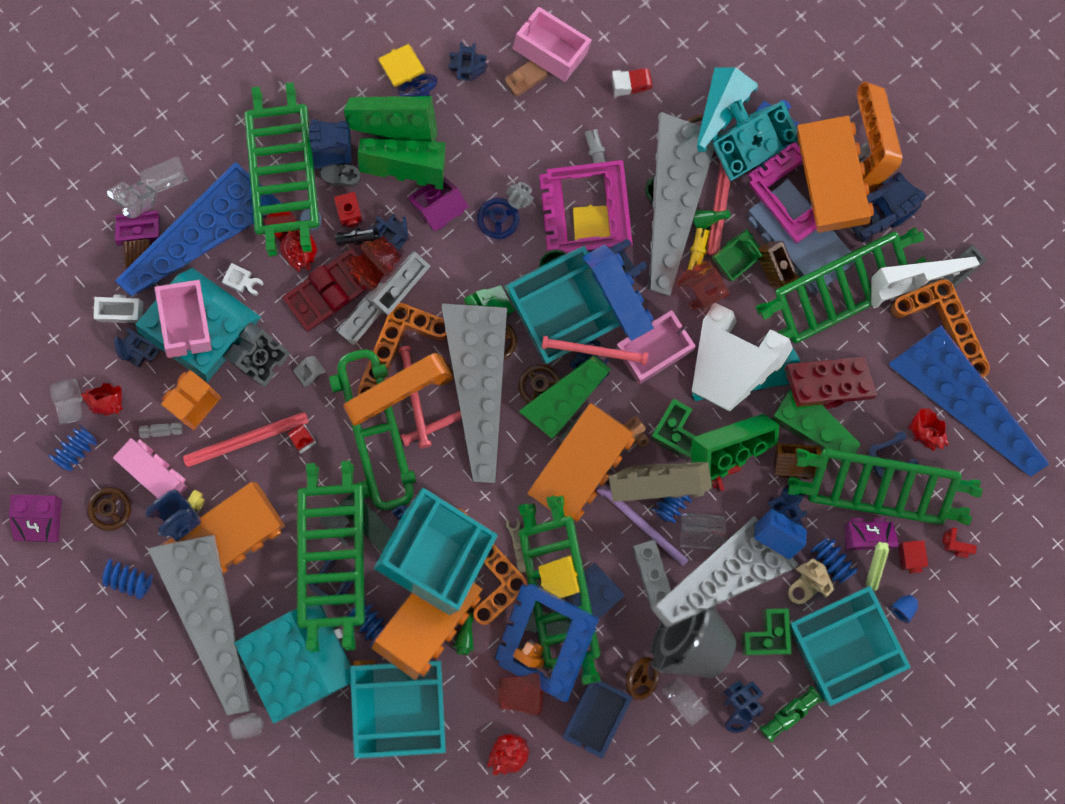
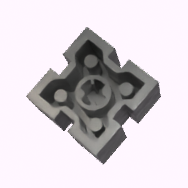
[223,322,290,388]

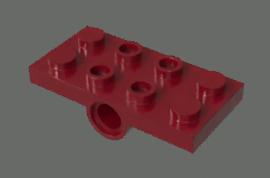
[282,248,377,333]
[784,357,877,409]

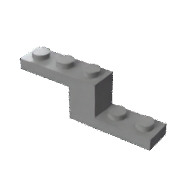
[336,251,430,346]

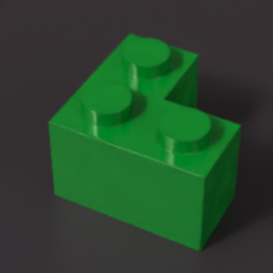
[650,398,696,461]
[742,609,791,656]

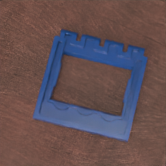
[494,584,599,702]

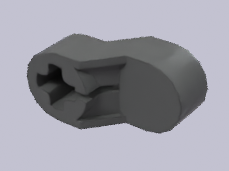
[321,164,361,188]

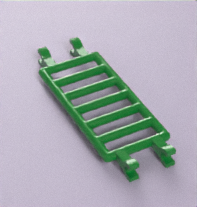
[244,82,319,257]
[755,227,931,344]
[787,449,983,525]
[297,461,364,652]
[518,496,600,685]

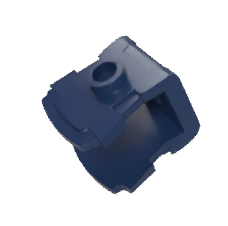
[145,489,202,542]

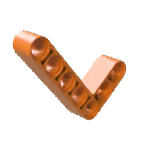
[857,82,902,193]
[891,279,990,378]
[357,303,447,395]
[343,353,455,426]
[456,508,527,625]

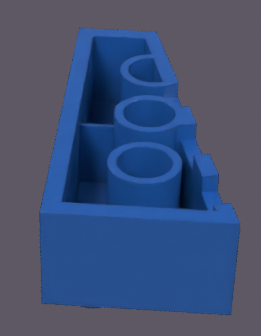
[582,244,654,341]

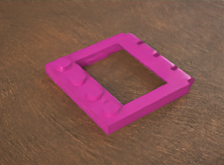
[747,140,817,244]
[539,160,633,253]

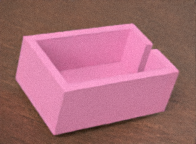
[512,6,591,82]
[155,280,212,358]
[616,310,696,385]
[113,438,188,498]

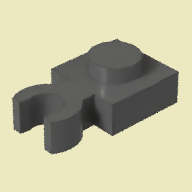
[319,505,355,546]

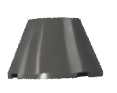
[650,606,736,678]

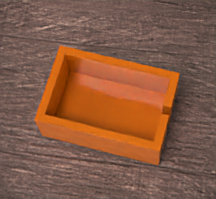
[161,370,222,431]

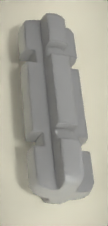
[139,422,183,438]

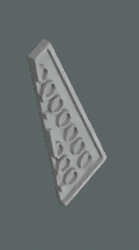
[648,112,719,296]
[442,303,507,483]
[652,516,799,627]
[148,535,251,715]

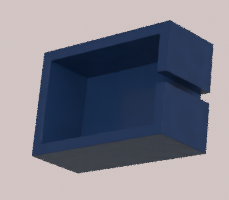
[561,681,633,759]

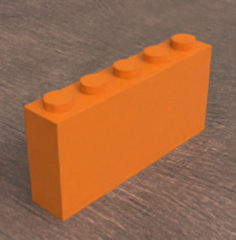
[797,115,874,233]
[527,403,635,522]
[162,482,286,575]
[372,582,483,680]

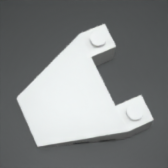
[692,302,793,412]

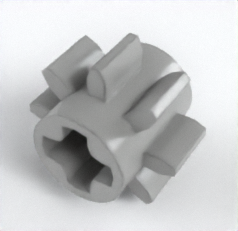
[506,182,534,209]

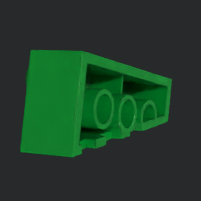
[344,96,438,142]
[358,138,446,190]
[519,355,611,439]
[771,388,861,463]
[691,414,779,484]

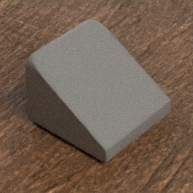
[293,356,326,387]

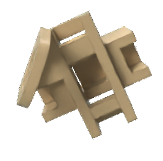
[788,559,834,605]

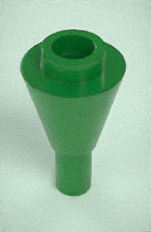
[693,209,731,230]
[452,613,474,655]

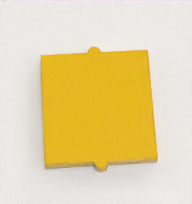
[378,44,425,87]
[573,205,610,241]
[538,556,580,598]

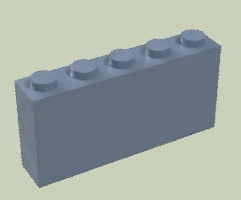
[746,179,854,296]

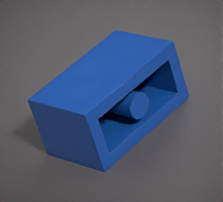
[754,509,807,560]

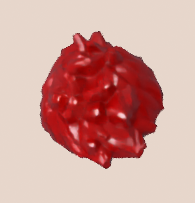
[280,230,317,272]
[80,383,123,416]
[908,408,949,451]
[487,733,529,776]

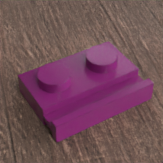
[115,211,160,246]

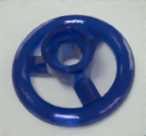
[398,74,438,97]
[477,198,520,239]

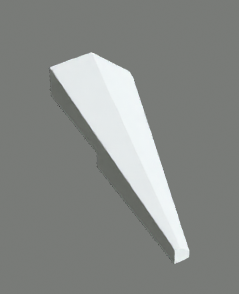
[871,257,979,308]

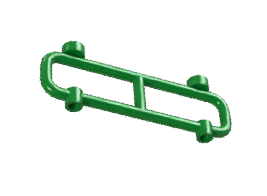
[329,349,417,510]

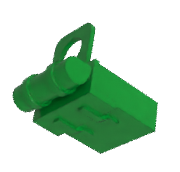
[711,229,762,281]
[463,285,515,317]

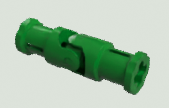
[759,686,823,743]

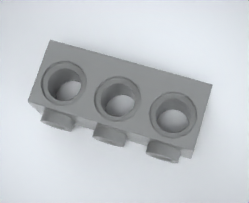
[632,540,671,611]

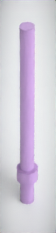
[596,483,688,566]

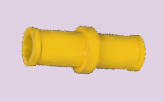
[687,228,710,273]

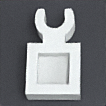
[222,263,264,296]

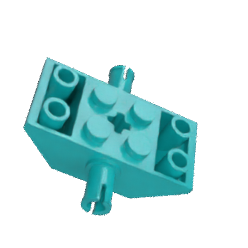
[711,99,798,181]

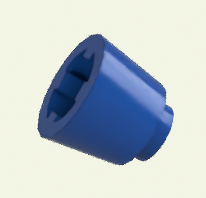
[889,594,918,623]

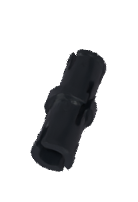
[335,227,380,246]

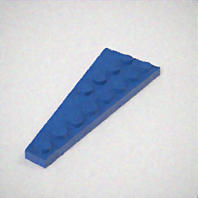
[115,162,282,298]
[889,325,1049,477]

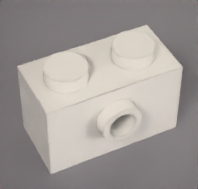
[94,295,144,323]

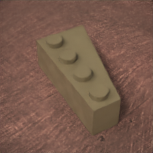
[609,462,712,502]

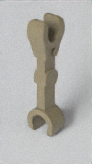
[506,518,526,574]

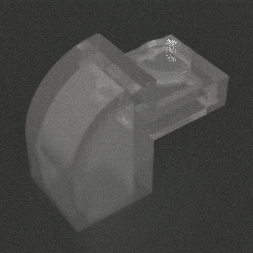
[107,180,157,218]
[50,378,84,425]
[661,677,708,726]

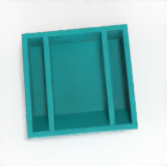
[504,246,620,364]
[135,268,261,383]
[374,488,498,616]
[790,586,911,706]
[234,605,351,724]
[350,661,446,759]

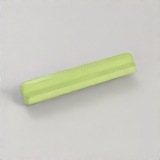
[865,542,889,591]

